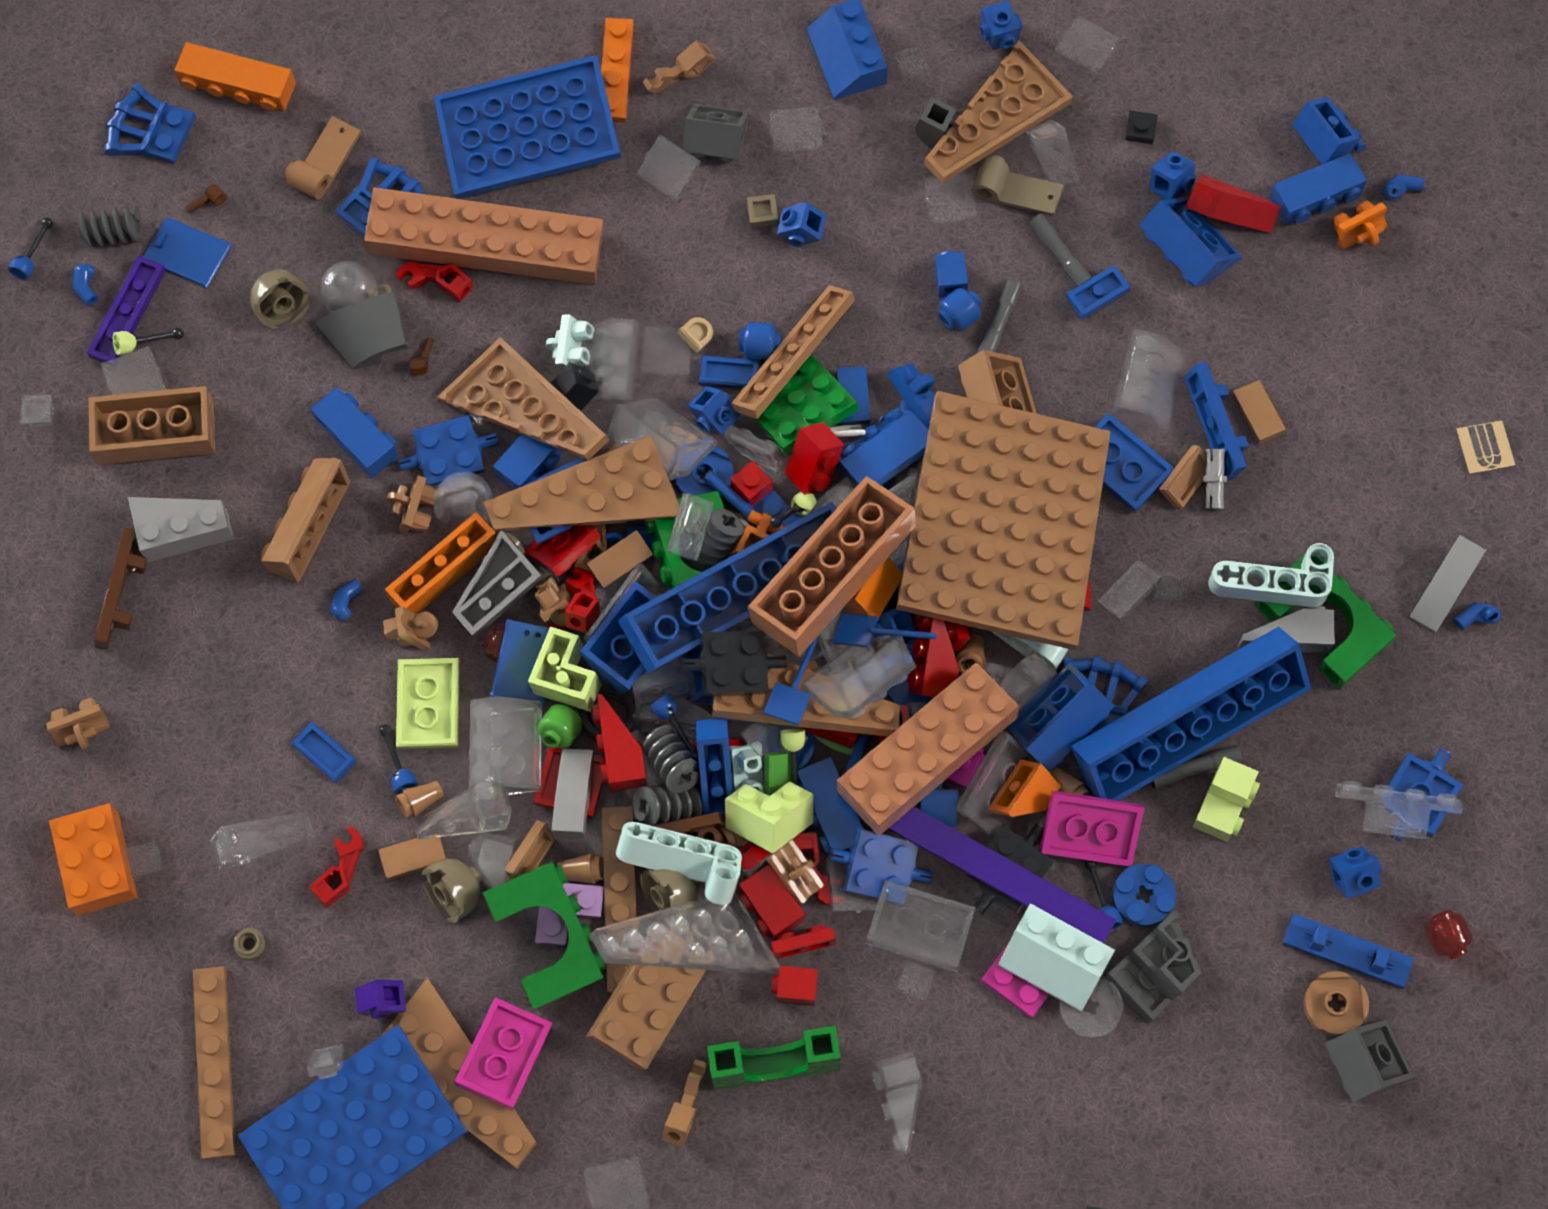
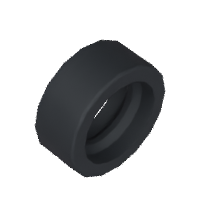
[579,684,639,742]

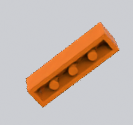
[174,42,296,111]
[385,512,497,614]

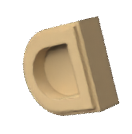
[677,317,713,353]

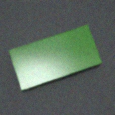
[764,751,792,796]

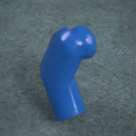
[1384,175,1424,200]
[72,263,98,306]

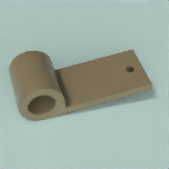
[971,155,1064,217]

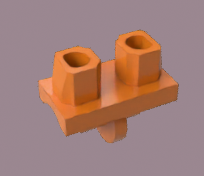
[1333,200,1387,250]

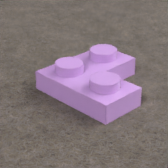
[535,883,604,947]

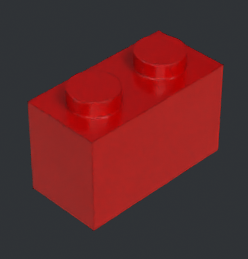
[784,422,844,495]
[738,864,805,941]

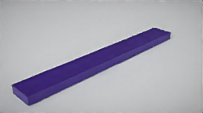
[888,807,1116,944]

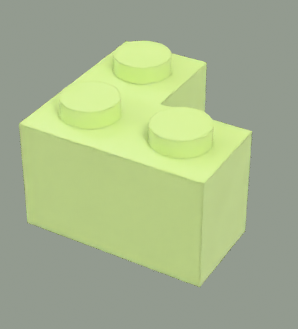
[528,627,601,712]
[1193,757,1260,842]
[725,781,813,853]

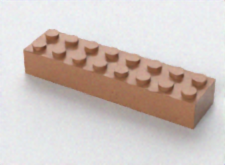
[364,187,603,285]

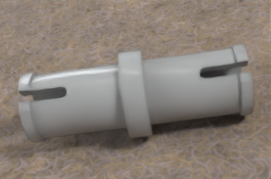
[1203,449,1227,510]

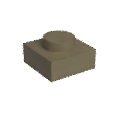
[746,194,779,228]

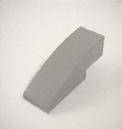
[1409,535,1486,633]
[552,749,594,838]

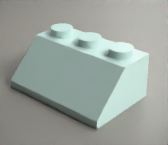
[998,903,1115,1012]

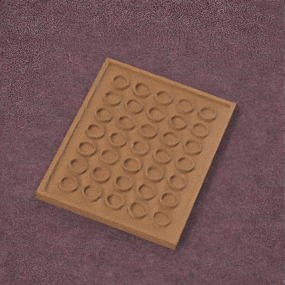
[896,391,1111,650]

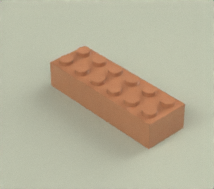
[748,476,916,657]
[837,662,1019,836]

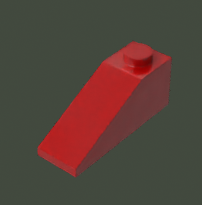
[1186,174,1282,233]

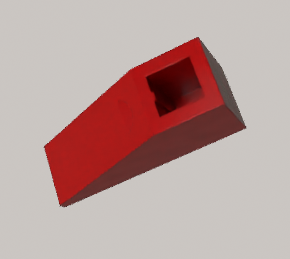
[908,614,959,697]
[593,694,648,791]

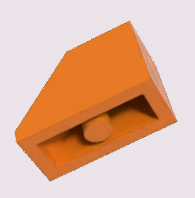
[988,760,1061,817]

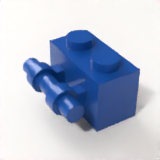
[1292,97,1366,164]

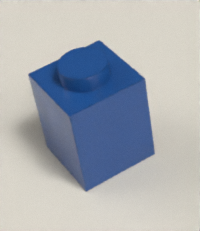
[934,251,968,298]

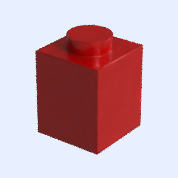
[730,461,773,507]
[771,966,818,1006]

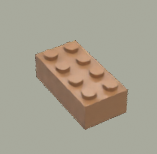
[88,386,216,465]
[586,926,712,1070]

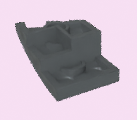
[315,292,407,369]
[1104,910,1201,1024]

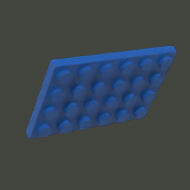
[433,55,622,199]
[238,1025,468,1209]

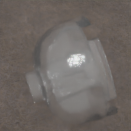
[320,261,379,313]
[434,472,493,526]

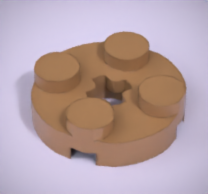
[1303,971,1369,1037]

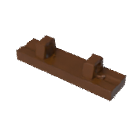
[94,527,147,650]

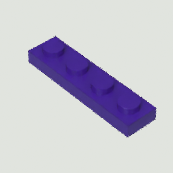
[87,255,166,367]

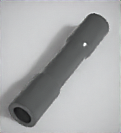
[1029,213,1092,286]
[976,279,1024,354]
[1151,745,1242,789]

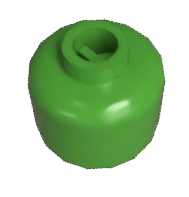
[537,704,583,749]

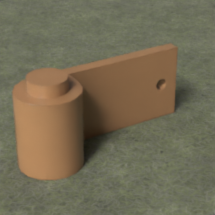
[285,116,362,200]

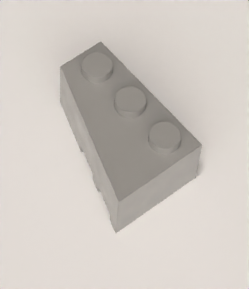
[128,497,234,562]
[452,530,543,637]

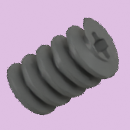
[78,206,143,247]
[690,509,744,572]
[641,725,699,793]
[633,785,703,825]

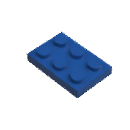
[1095,413,1174,513]

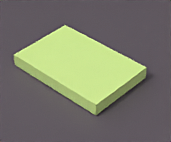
[396,658,459,749]

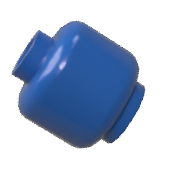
[938,288,982,331]
[739,322,782,360]

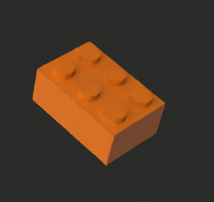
[49,803,138,916]

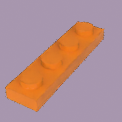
[601,18,634,122]

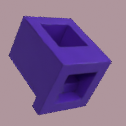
[355,979,406,1019]

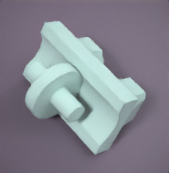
[546,314,594,368]
[729,741,764,793]

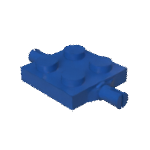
[399,415,499,486]
[1376,748,1463,841]
[829,828,932,904]

